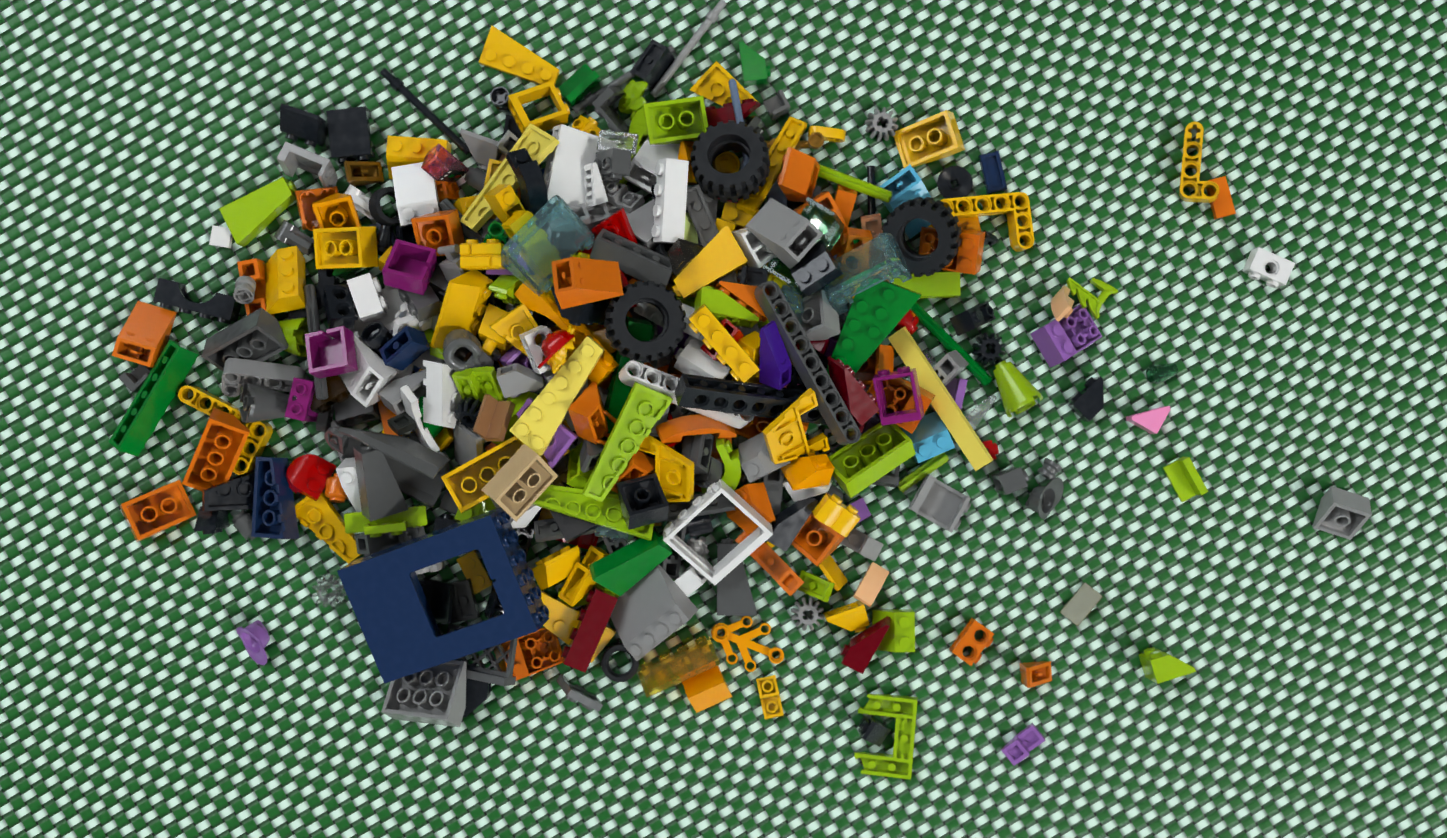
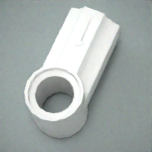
[344,184,382,221]

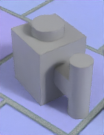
[437,244,470,282]

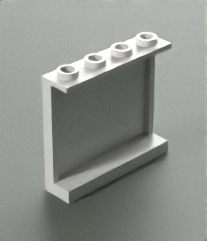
[543,124,626,210]

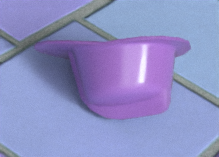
[236,620,270,665]

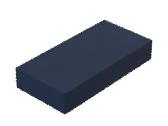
[978,151,1007,194]

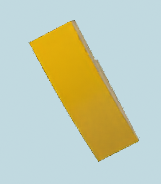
[558,545,609,607]

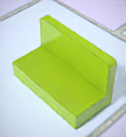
[1163,457,1208,502]

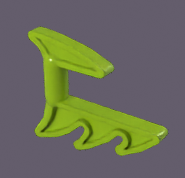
[1067,278,1118,319]

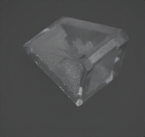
[597,130,639,156]

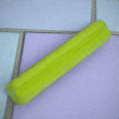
[897,452,949,492]

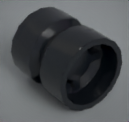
[361,321,393,359]

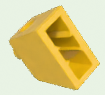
[478,303,511,356]

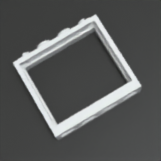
[663,479,773,585]

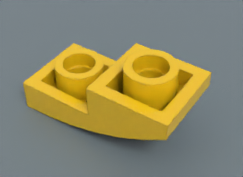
[756,675,784,720]

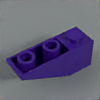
[758,320,792,390]

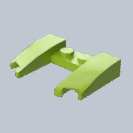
[854,694,918,780]

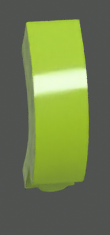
[701,437,741,493]

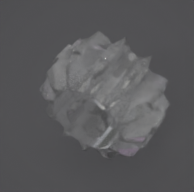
[312,574,347,608]

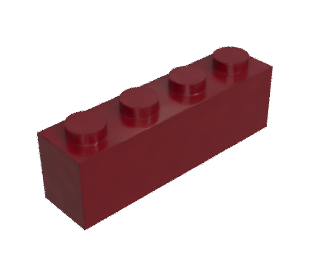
[561,587,618,673]

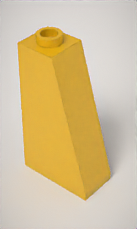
[672,226,748,299]

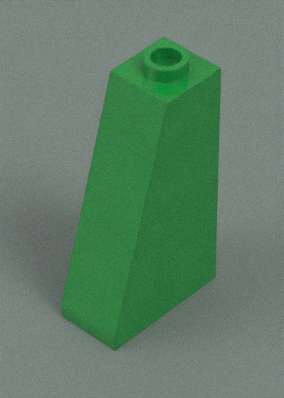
[589,531,672,596]

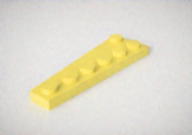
[460,123,559,233]
[509,336,605,457]

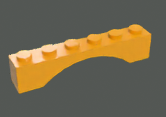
[514,273,619,385]

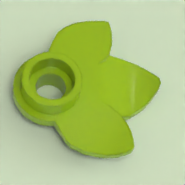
[618,80,648,114]

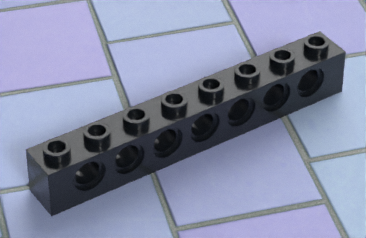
[674,374,829,425]

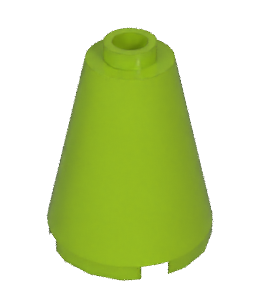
[278,317,309,357]
[993,360,1043,417]

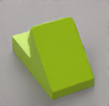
[798,570,834,602]

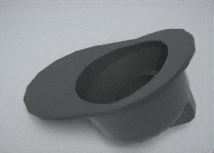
[1025,477,1064,519]

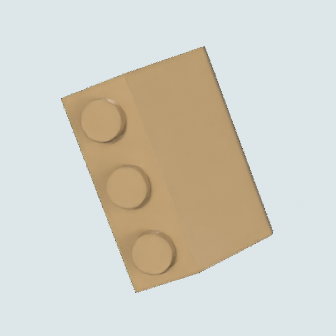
[481,444,558,522]

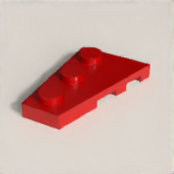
[574,208,638,255]

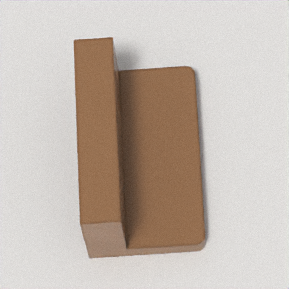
[473,394,515,442]

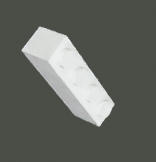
[651,158,689,244]

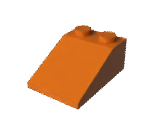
[120,480,197,542]

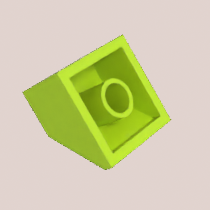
[872,609,915,652]
[1138,647,1196,684]

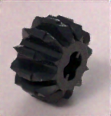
[972,333,1006,366]
[454,396,482,430]

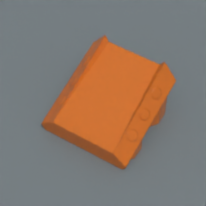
[295,186,338,231]

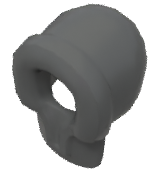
[443,329,494,371]

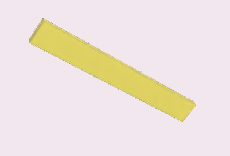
[888,327,993,471]

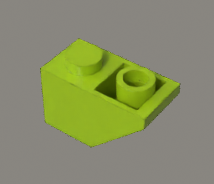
[488,275,525,306]

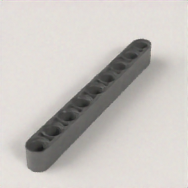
[754,281,861,445]

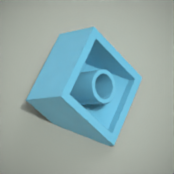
[900,411,955,463]

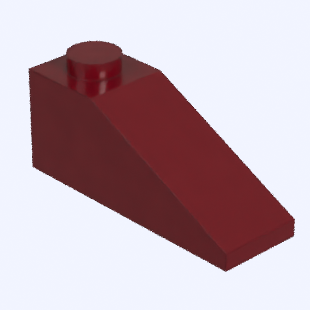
[840,616,891,674]

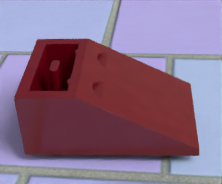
[827,356,880,426]

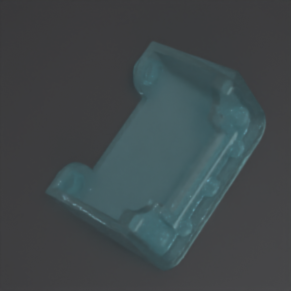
[501,195,595,296]
[824,233,912,315]

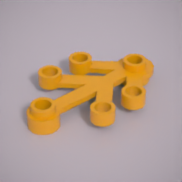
[711,616,784,672]

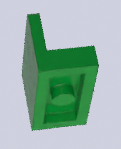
[559,64,601,106]

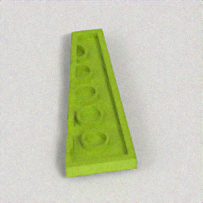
[582,381,673,502]
[533,485,654,541]

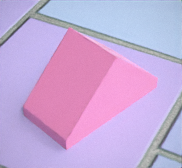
[1126,406,1171,434]

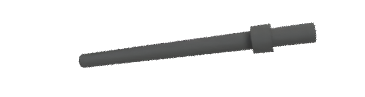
[572,45,675,113]

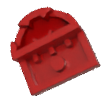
[286,454,336,501]

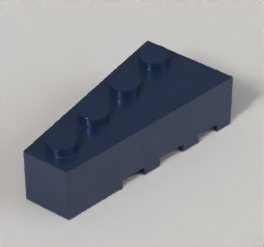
[251,457,299,539]

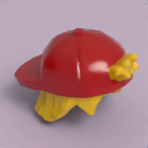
[537,324,575,374]

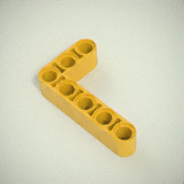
[940,192,1034,252]
[178,385,273,475]

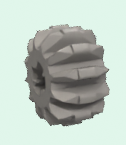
[865,107,898,142]
[791,597,824,631]

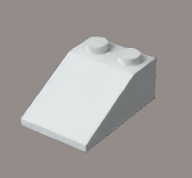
[391,161,441,227]

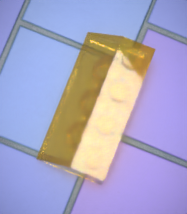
[638,636,720,698]

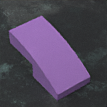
[1001,723,1045,766]

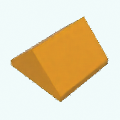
[312,193,362,229]
[680,660,732,713]

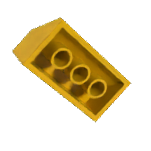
[430,270,493,349]

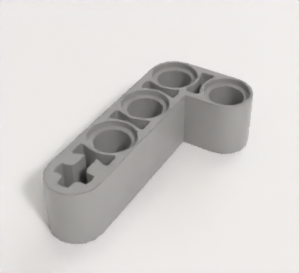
[222,358,305,397]

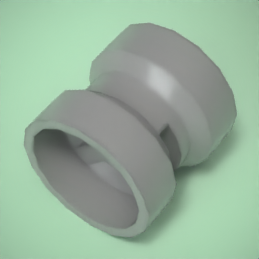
[233,276,256,304]

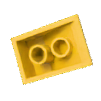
[894,110,965,168]
[313,226,379,269]

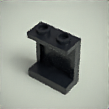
[326,106,375,164]

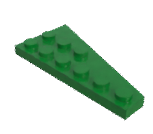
[826,273,922,376]

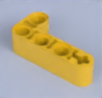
[1179,122,1219,203]

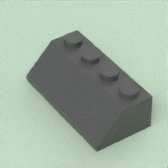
[201,308,288,371]

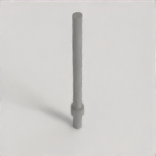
[650,0,727,98]

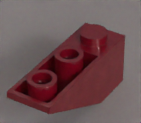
[705,99,760,127]

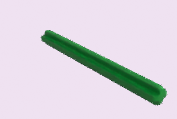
[911,302,992,386]

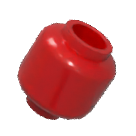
[894,309,919,334]

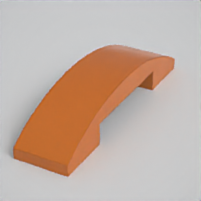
[655,414,737,443]
[735,531,805,596]

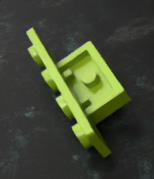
[344,505,427,537]

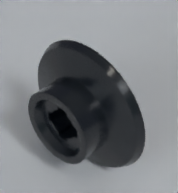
[937,166,973,199]

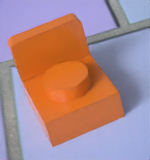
[435,181,460,202]

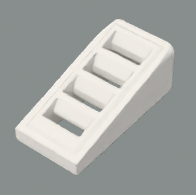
[584,162,608,207]

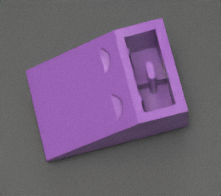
[1030,304,1103,368]

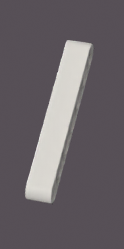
[619,360,754,429]

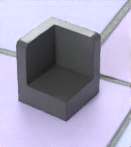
[763,89,790,121]
[118,364,151,393]

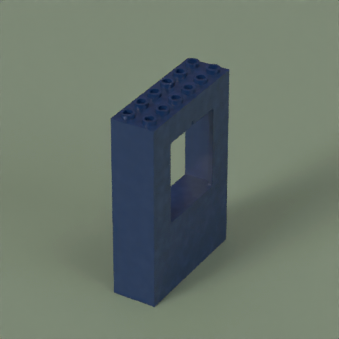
[337,507,549,684]

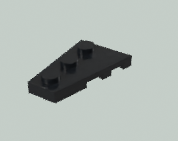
[202,472,255,511]

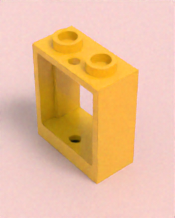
[508,81,570,134]

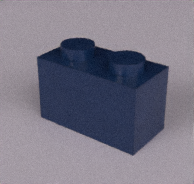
[379,325,430,371]

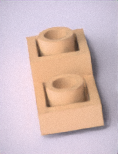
[1051,285,1074,322]
[853,562,889,607]

